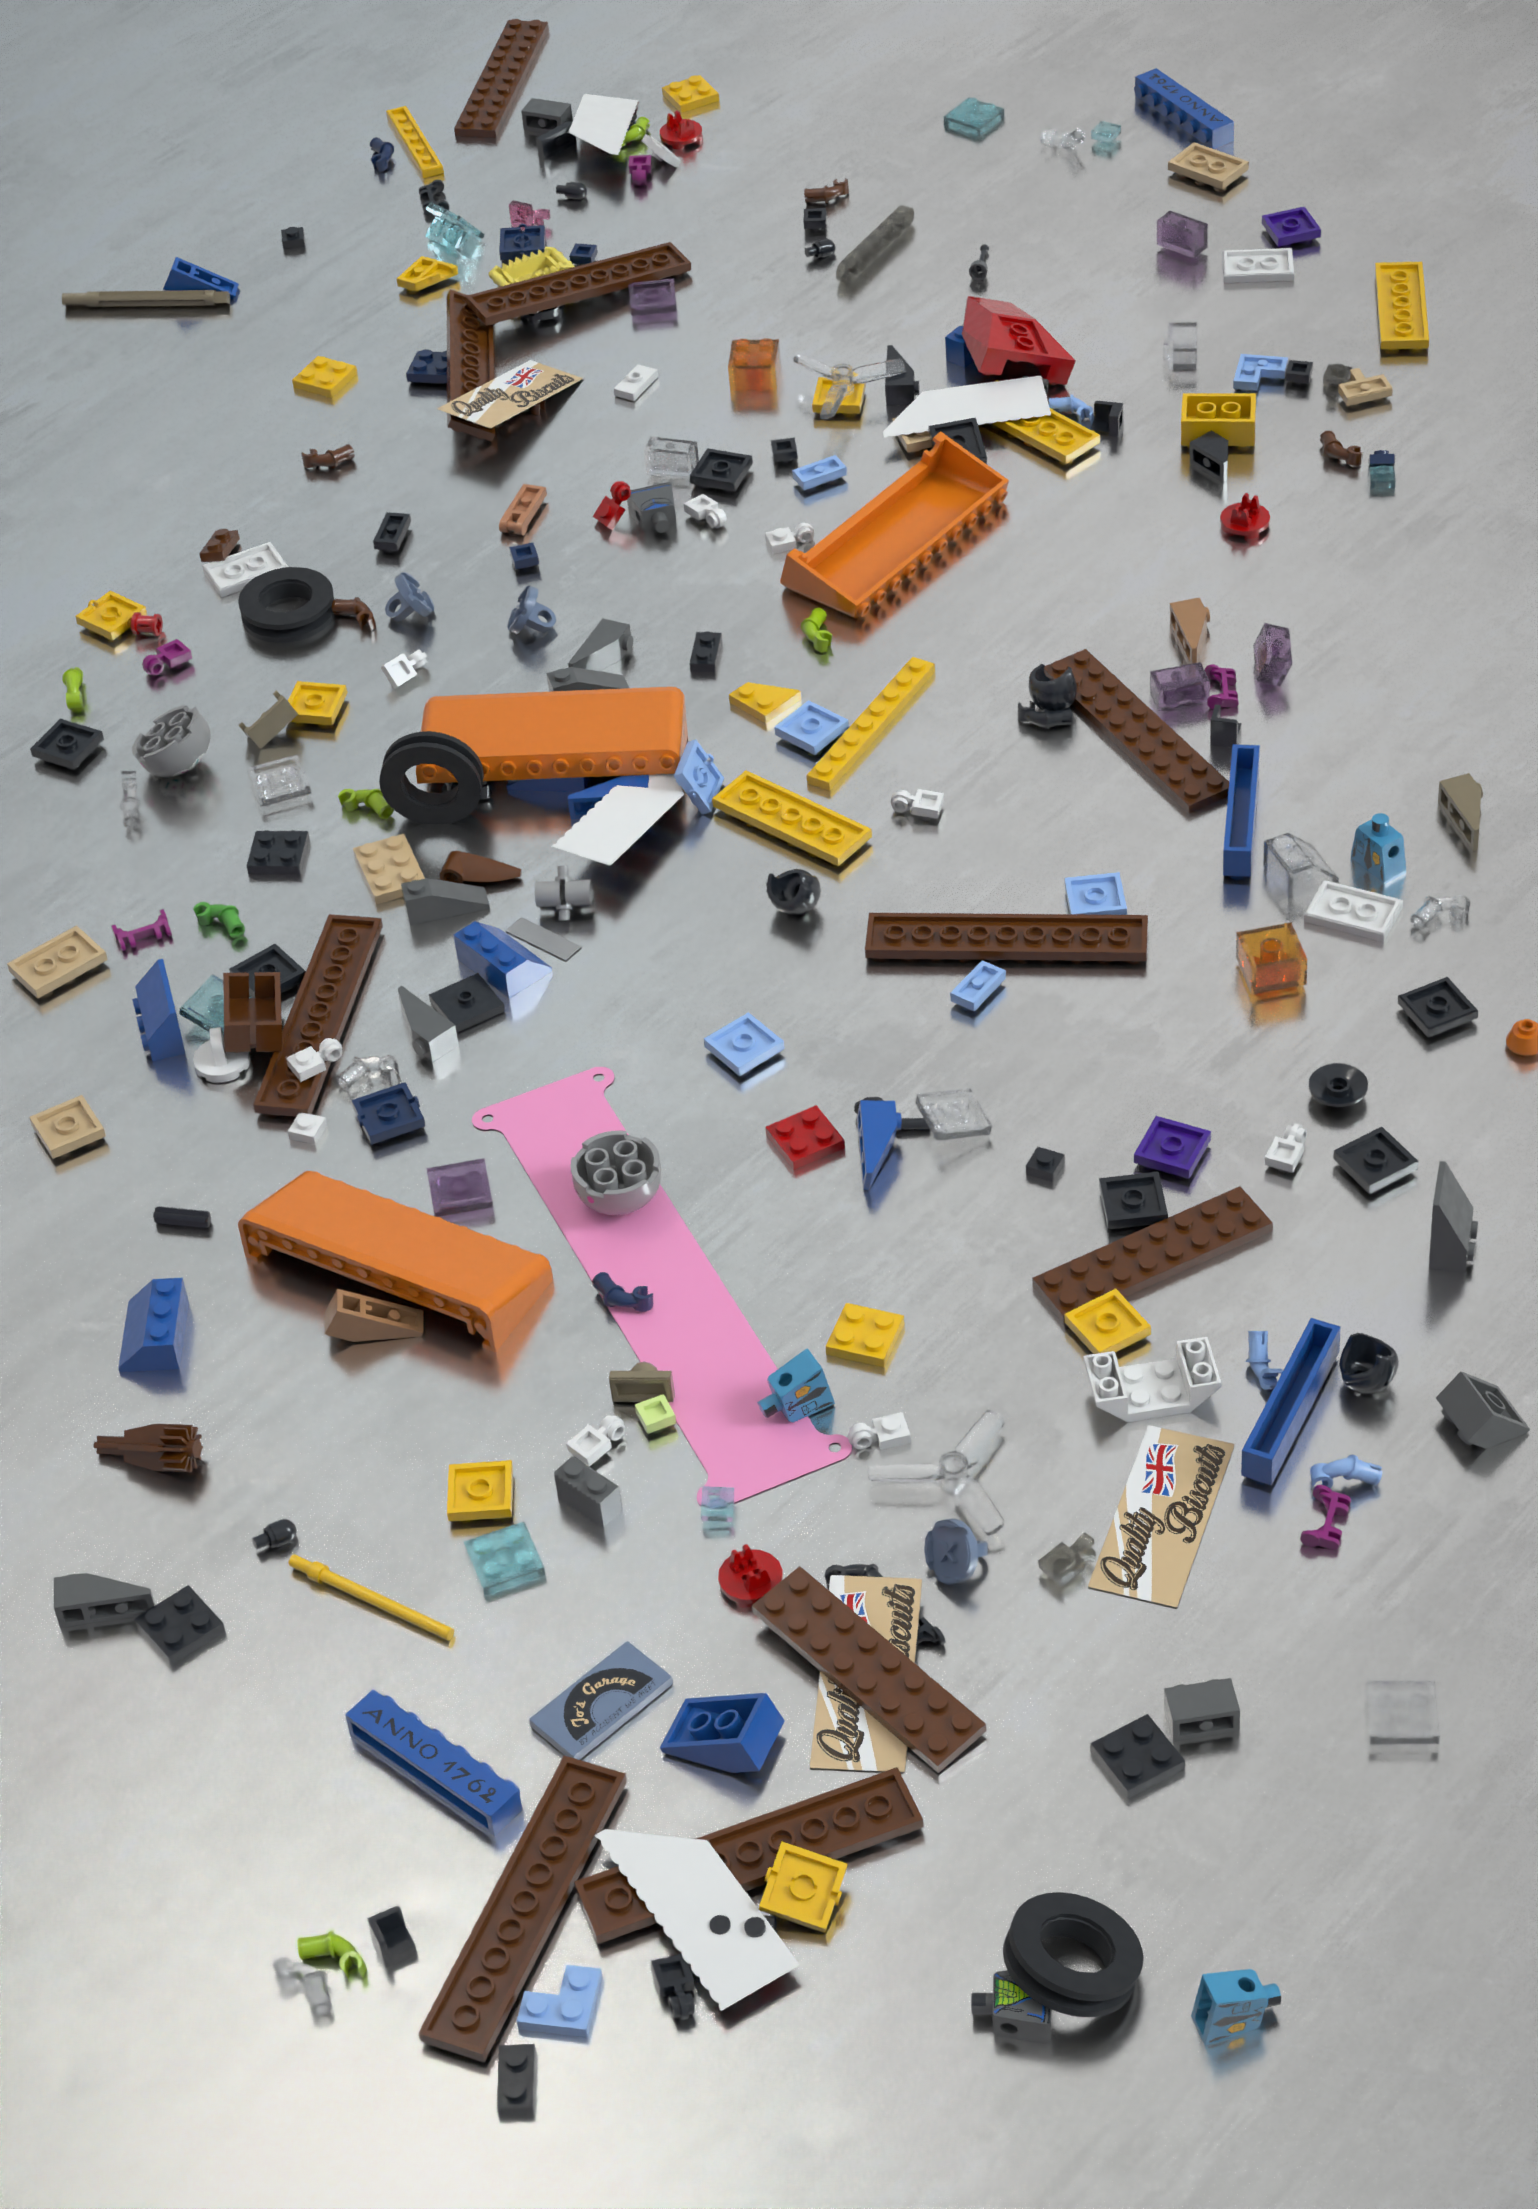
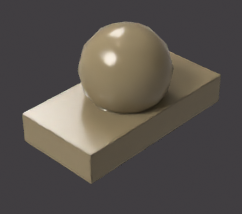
[609,1361,675,1402]

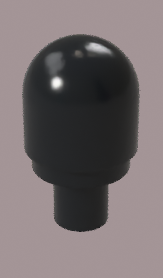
[556,182,587,200]
[805,239,836,259]
[252,1519,297,1550]

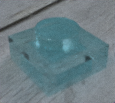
[1091,121,1121,144]
[1369,465,1396,489]
[701,1486,735,1522]

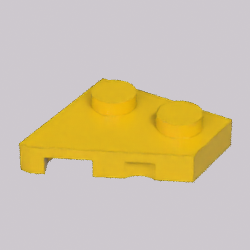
[396,256,458,291]
[729,682,801,723]

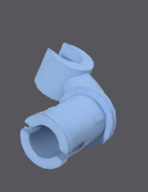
[1049,394,1094,425]
[1246,1331,1283,1390]
[1310,1454,1382,1488]

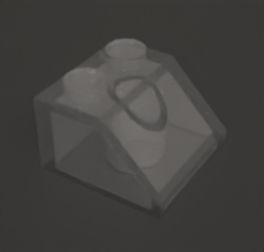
[1263,833,1339,898]

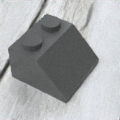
[1436,1371,1530,1449]

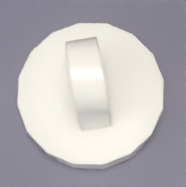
[193,1027,251,1083]

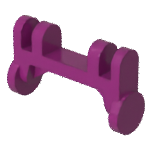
[1204,664,1239,709]
[111,909,172,951]
[1300,1485,1351,1550]

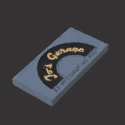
[529,1641,673,1760]

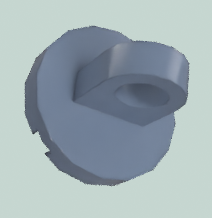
[385,572,434,622]
[507,585,556,634]
[924,1518,988,1585]

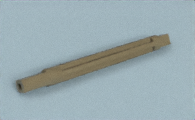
[62,290,230,307]

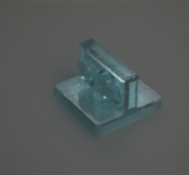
[425,202,485,255]

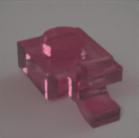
[509,200,551,226]

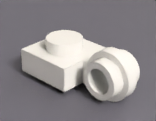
[684,494,727,528]
[765,523,814,554]
[381,649,428,689]
[890,789,944,819]
[286,1038,342,1082]
[1265,1123,1307,1173]
[848,1412,911,1450]
[566,1415,626,1467]

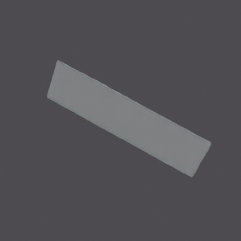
[505,917,582,961]

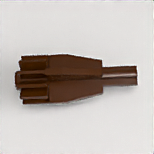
[93,1423,203,1472]

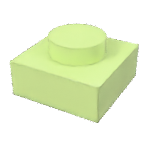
[635,1394,676,1434]

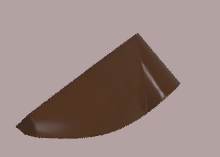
[440,851,522,884]

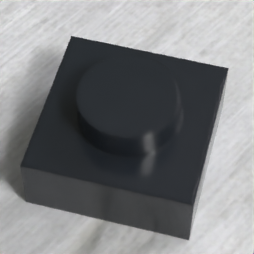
[803,208,827,230]
[281,227,305,249]
[1285,360,1313,384]
[771,437,798,462]
[1026,1146,1065,1182]

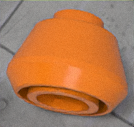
[1506,1019,1538,1057]

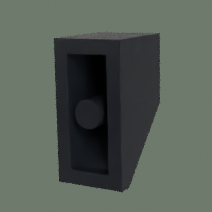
[1190,430,1228,483]

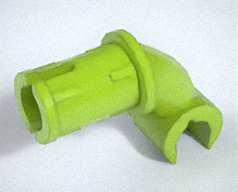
[622,117,650,147]
[801,608,832,652]
[62,667,83,709]
[338,789,394,819]
[297,1930,367,1980]

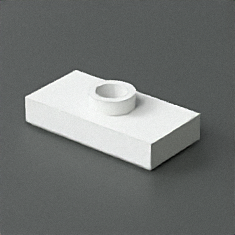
[641,134,681,168]
[614,364,659,401]

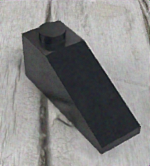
[885,345,920,406]

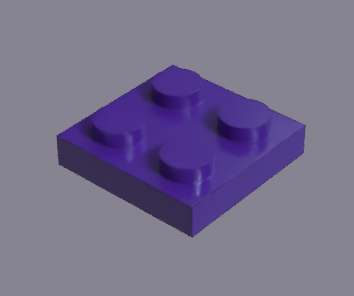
[1262,206,1321,246]
[1134,1116,1211,1179]

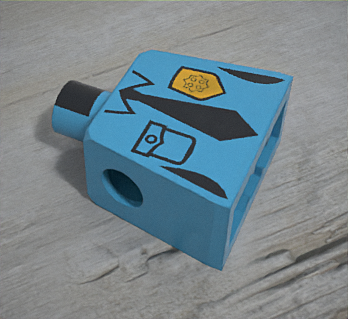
[1351,813,1406,884]
[757,1348,835,1423]
[1191,1969,1281,2045]

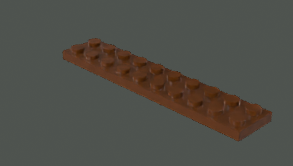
[454,19,549,138]
[466,242,691,325]
[446,289,495,442]
[1044,649,1229,814]
[865,913,1148,961]
[253,914,383,1117]
[418,1755,627,2062]
[574,1767,924,1944]

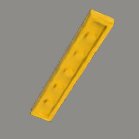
[386,106,444,178]

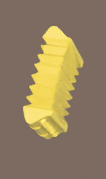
[488,247,575,287]

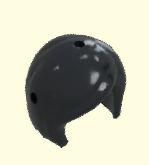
[1029,664,1077,711]
[766,869,821,916]
[1339,1333,1399,1395]

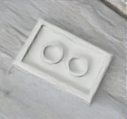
[1222,248,1294,283]
[202,542,288,598]
[1304,880,1403,942]

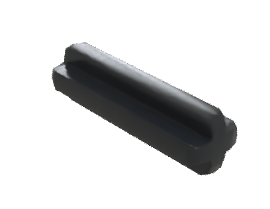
[153,1206,211,1229]

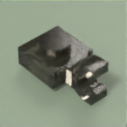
[1323,364,1352,397]
[1038,1532,1096,1587]

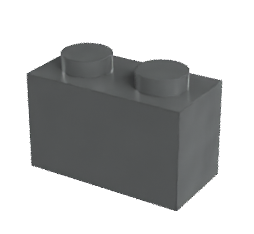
[521,98,573,133]
[1164,1678,1240,1741]

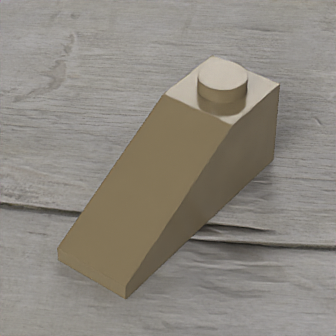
[1438,773,1483,851]

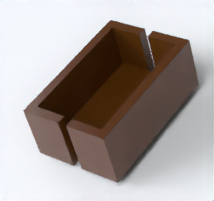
[223,972,282,1053]

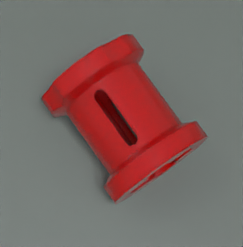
[131,612,163,636]

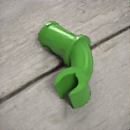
[193,902,246,938]

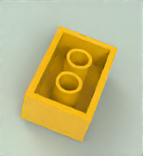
[1181,393,1256,447]

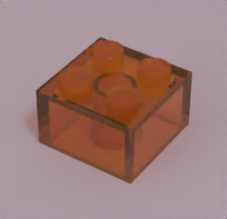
[728,338,781,391]
[1236,922,1308,995]

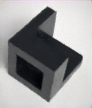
[1090,401,1124,437]
[1210,705,1242,747]
[367,1905,418,1969]

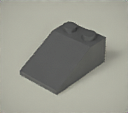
[1429,1161,1478,1273]

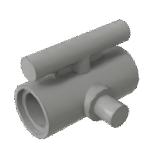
[535,866,594,921]

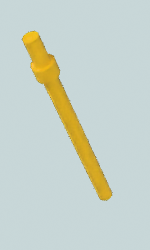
[288,1554,454,1641]

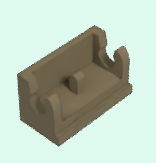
[238,690,298,749]

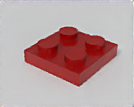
[765,1105,845,1170]

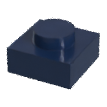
[569,243,598,265]
[1368,450,1395,470]
[509,543,539,569]

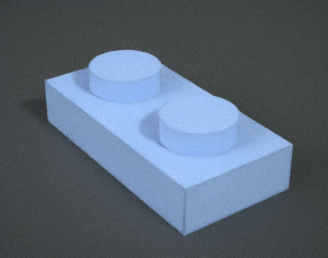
[792,455,847,490]
[950,960,1006,1011]

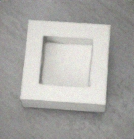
[288,1113,328,1145]

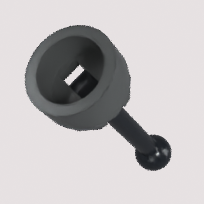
[969,244,989,280]

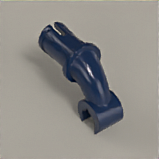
[370,137,394,172]
[592,1272,653,1312]

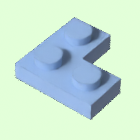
[1233,354,1288,391]
[516,1965,602,2038]

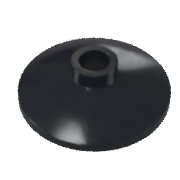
[1309,1063,1368,1107]

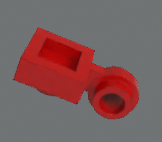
[592,481,631,530]

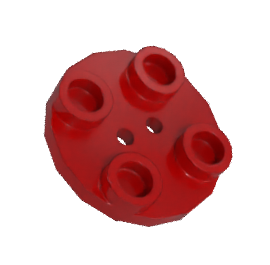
[660,110,703,149]
[1220,493,1270,539]
[718,1544,783,1608]

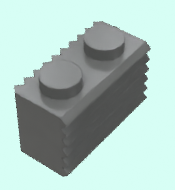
[554,1457,623,1528]

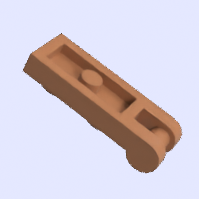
[499,484,547,535]

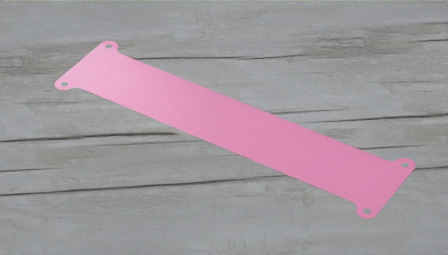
[472,1067,852,1510]

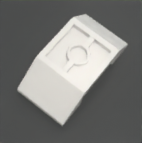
[1084,1337,1221,1422]

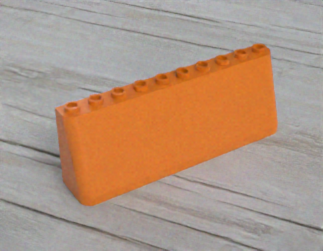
[780,431,1009,618]
[416,687,688,784]
[238,1171,553,1353]

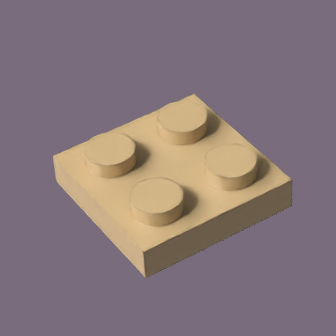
[29,1095,106,1159]

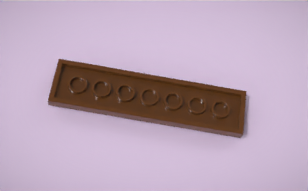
[1032,1186,1273,1324]
[752,1566,987,1773]

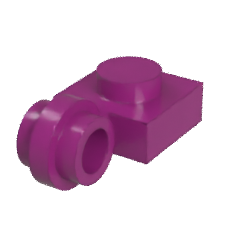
[628,155,652,186]
[142,639,192,675]

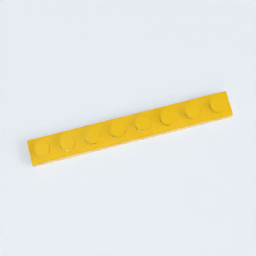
[806,657,935,791]

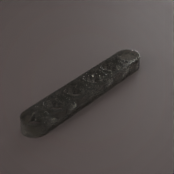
[836,205,914,284]

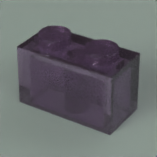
[1157,211,1208,258]
[1253,623,1292,686]
[1150,662,1210,711]

